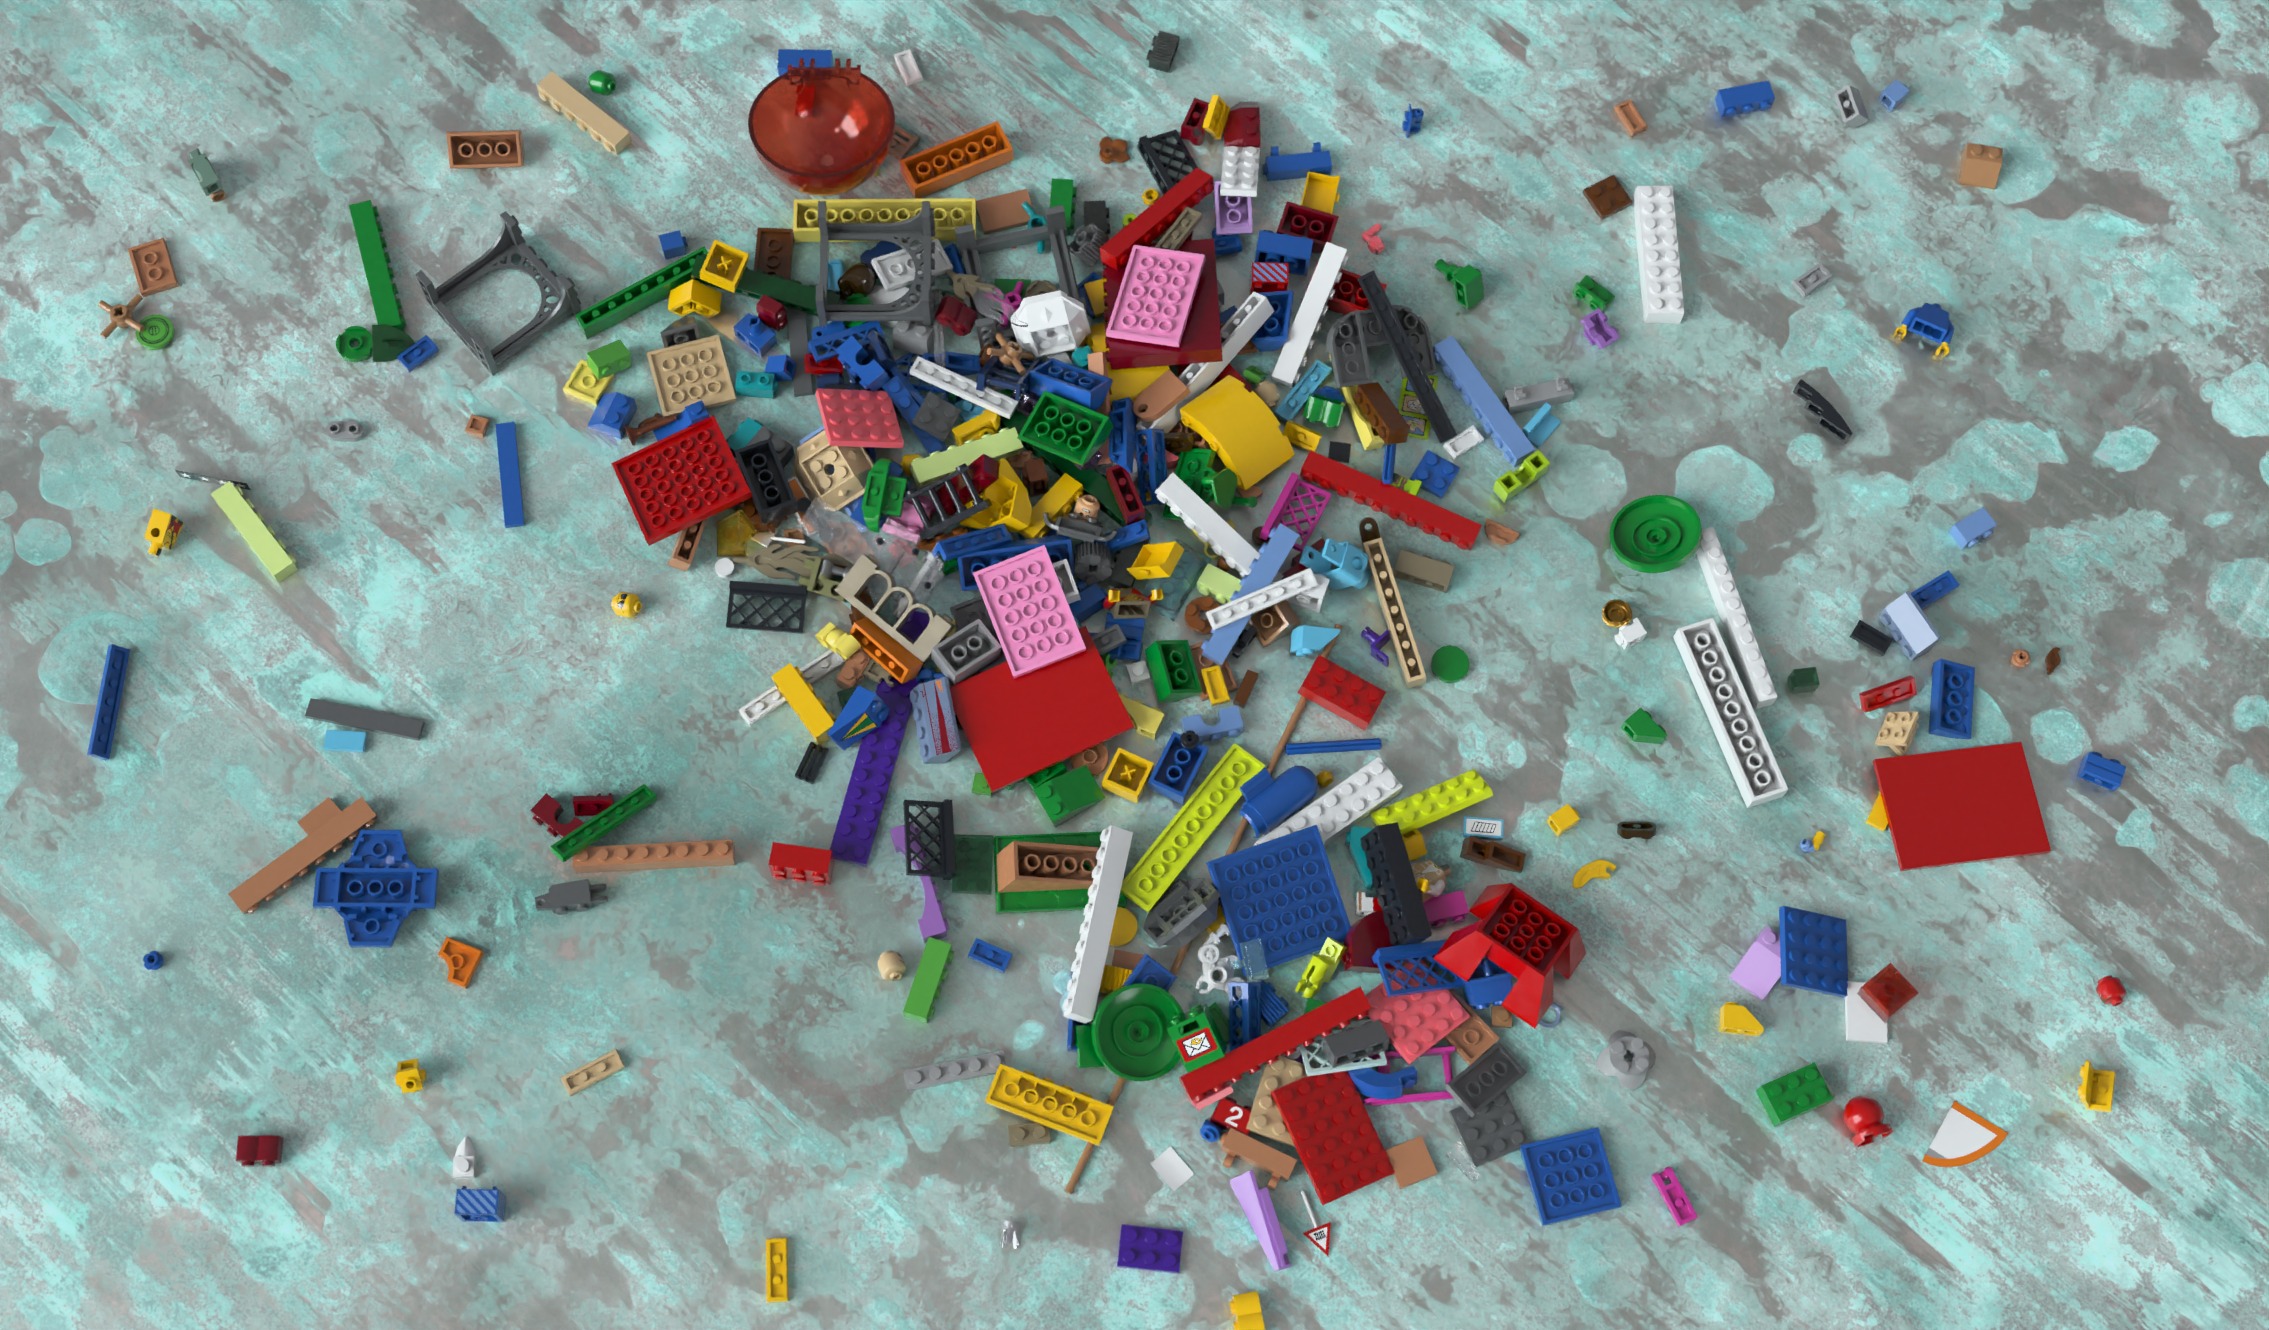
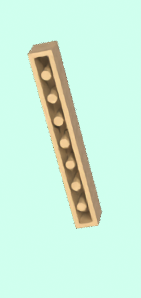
[1363,538,1426,689]

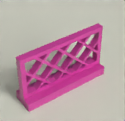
[1260,472,1332,552]

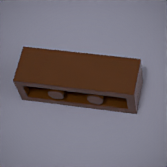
[1233,669,1258,709]

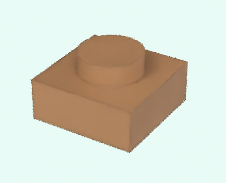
[1491,1006,1512,1028]

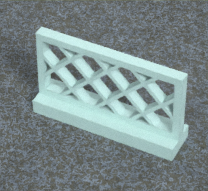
[1298,1019,1387,1076]

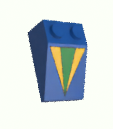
[828,685,890,750]

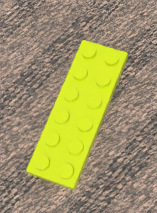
[1370,769,1493,835]

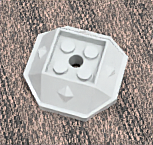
[1011,290,1091,357]

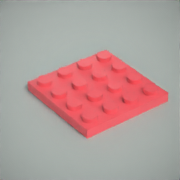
[816,388,904,448]
[1365,959,1470,1065]

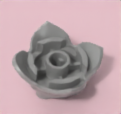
[1596,1030,1656,1090]

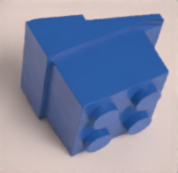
[1460,958,1513,1009]

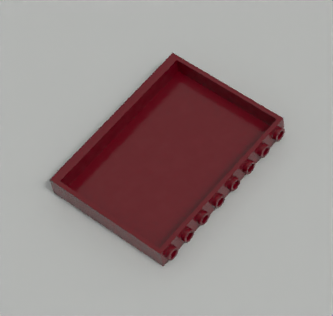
[1102,239,1223,370]

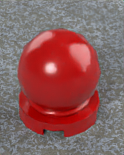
[1843,1096,1893,1147]

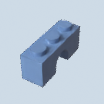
[1181,705,1244,744]

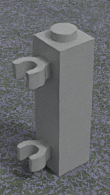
[1503,376,1575,415]

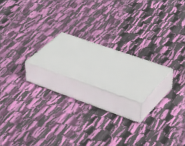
[894,49,923,86]
[1443,425,1484,460]

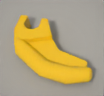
[1572,860,1617,889]

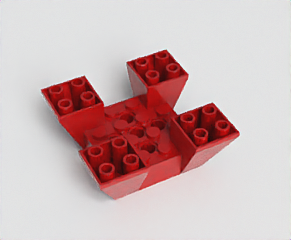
[1433,883,1586,1028]

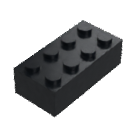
[735,438,798,524]

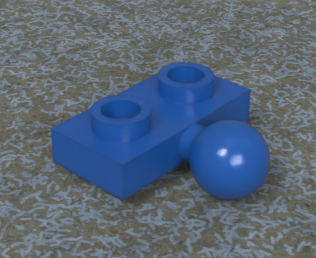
[1211,227,1242,256]

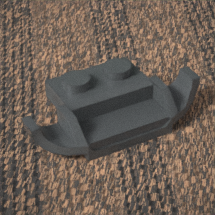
[1043,512,1118,543]

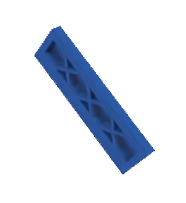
[808,321,886,363]
[1135,428,1167,506]
[932,523,1012,561]
[1229,981,1261,1051]

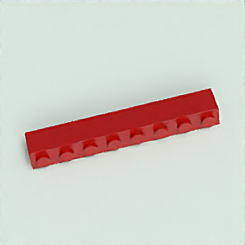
[1100,167,1214,271]

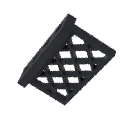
[1137,130,1198,195]
[726,581,808,634]
[903,799,956,880]

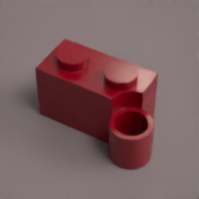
[1180,98,1209,146]

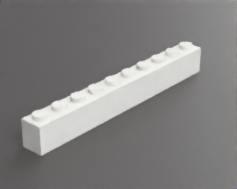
[1136,291,1274,440]
[1696,527,1777,710]
[1063,825,1133,1023]

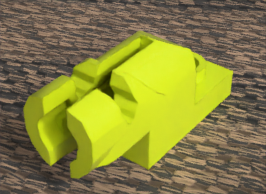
[1295,937,1347,999]

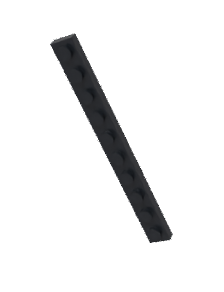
[1357,270,1457,444]

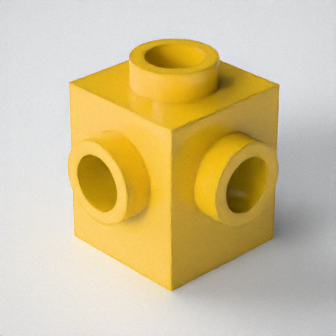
[395,1058,427,1093]

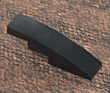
[1793,379,1853,444]

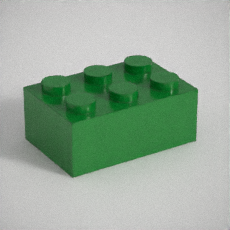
[1756,1062,1834,1127]

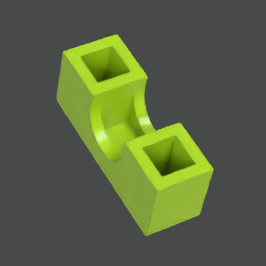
[1493,450,1551,503]

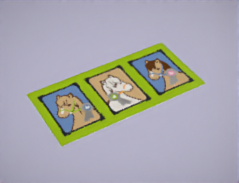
[1398,375,1438,440]

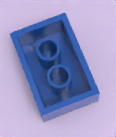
[1254,231,1313,276]
[1148,731,1209,805]

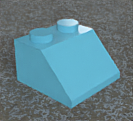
[1290,625,1340,657]

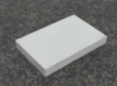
[1845,981,1888,1044]

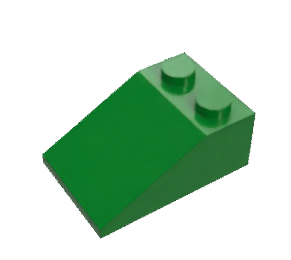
[1033,765,1106,828]

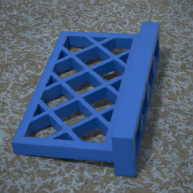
[886,352,964,408]
[1372,939,1463,997]

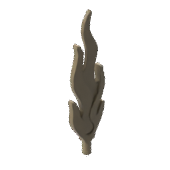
[733,544,856,580]

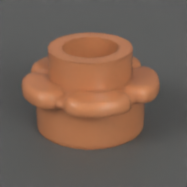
[2012,649,2031,667]

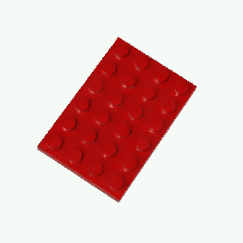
[1271,1071,1395,1206]

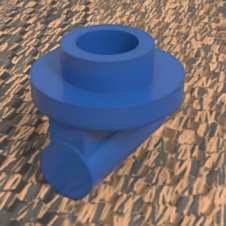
[1200,1119,1224,1142]

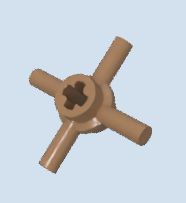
[98,294,145,339]
[987,333,1035,375]

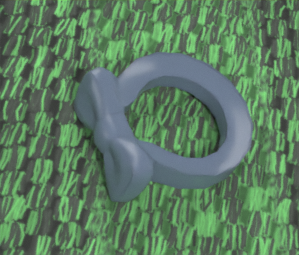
[1539,1002,1563,1028]

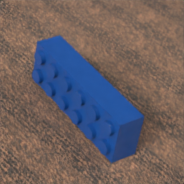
[957,535,1075,591]

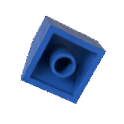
[587,392,637,440]

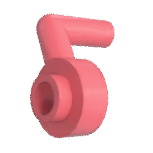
[1362,223,1385,254]

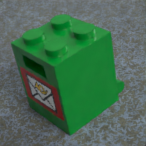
[1167,1003,1227,1073]

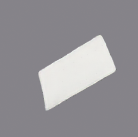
[1150,1147,1194,1191]

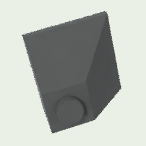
[660,316,700,348]

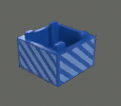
[454,1186,506,1222]

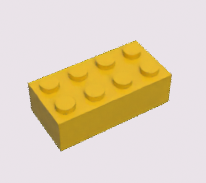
[771,663,836,745]

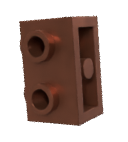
[1022,458,1048,497]

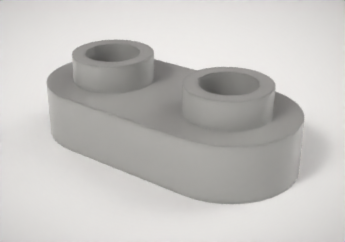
[325,421,365,442]

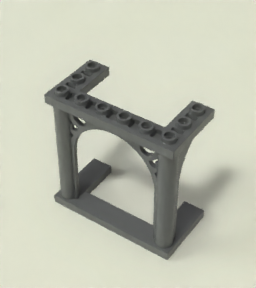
[816,201,935,326]
[955,205,1087,348]
[415,211,582,376]

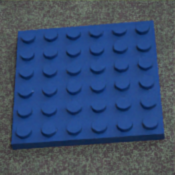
[1206,825,1351,976]

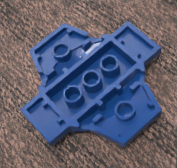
[313,830,439,948]

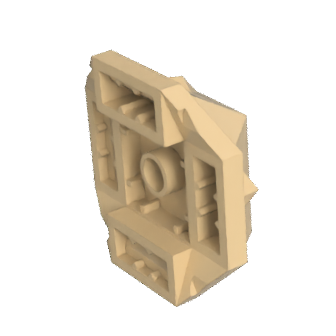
[793,430,874,512]

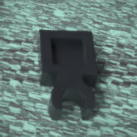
[1232,625,1257,659]

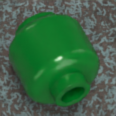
[588,70,616,96]

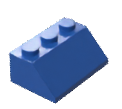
[1252,290,1294,352]

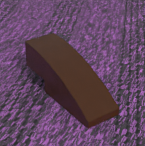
[1460,836,1526,873]

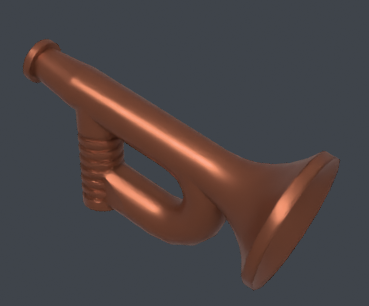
[625,413,677,446]

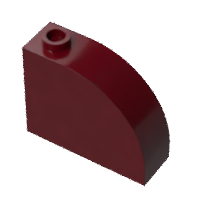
[1342,911,1396,974]

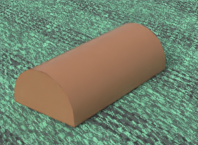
[446,130,524,169]

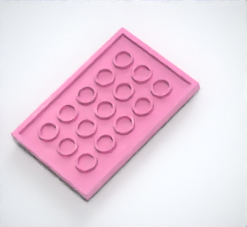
[1106,245,1205,347]
[973,545,1086,679]

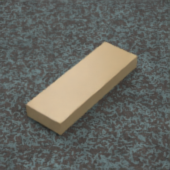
[561,1049,626,1096]

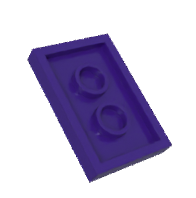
[1117,1224,1183,1274]

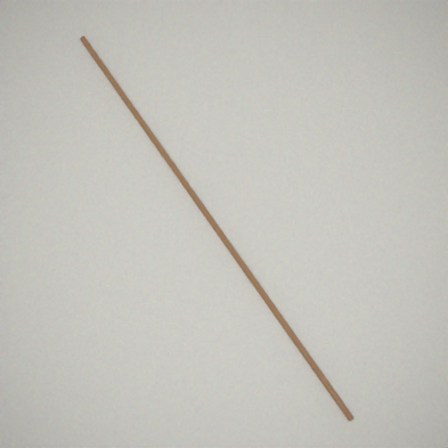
[1064,624,1342,1195]

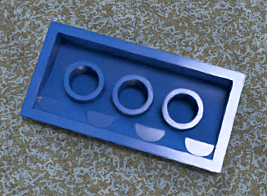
[1929,659,1975,739]

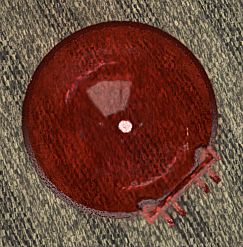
[748,58,895,196]

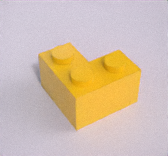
[668,279,722,318]

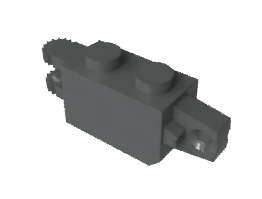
[535,879,608,915]

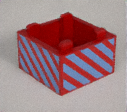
[1249,262,1289,296]

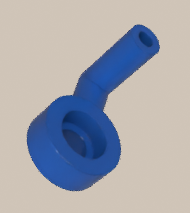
[916,668,945,683]

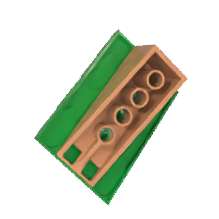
[993,832,1127,914]

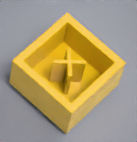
[700,239,749,293]
[1102,747,1154,804]

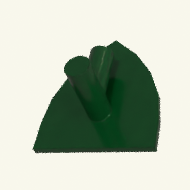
[372,325,416,362]

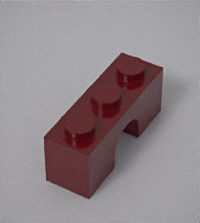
[530,793,584,839]

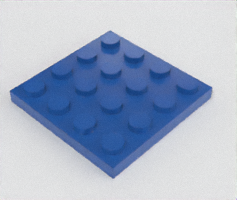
[1779,906,1848,998]
[1520,1127,1622,1226]

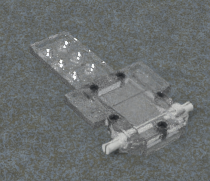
[796,497,945,618]

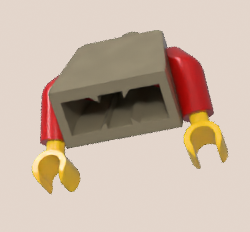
[1103,586,1164,619]

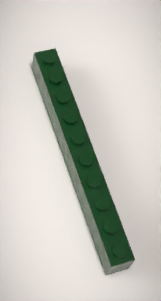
[999,406,1153,528]

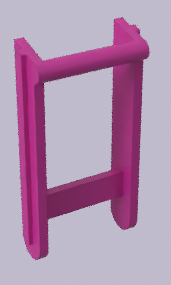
[1363,1046,1455,1106]

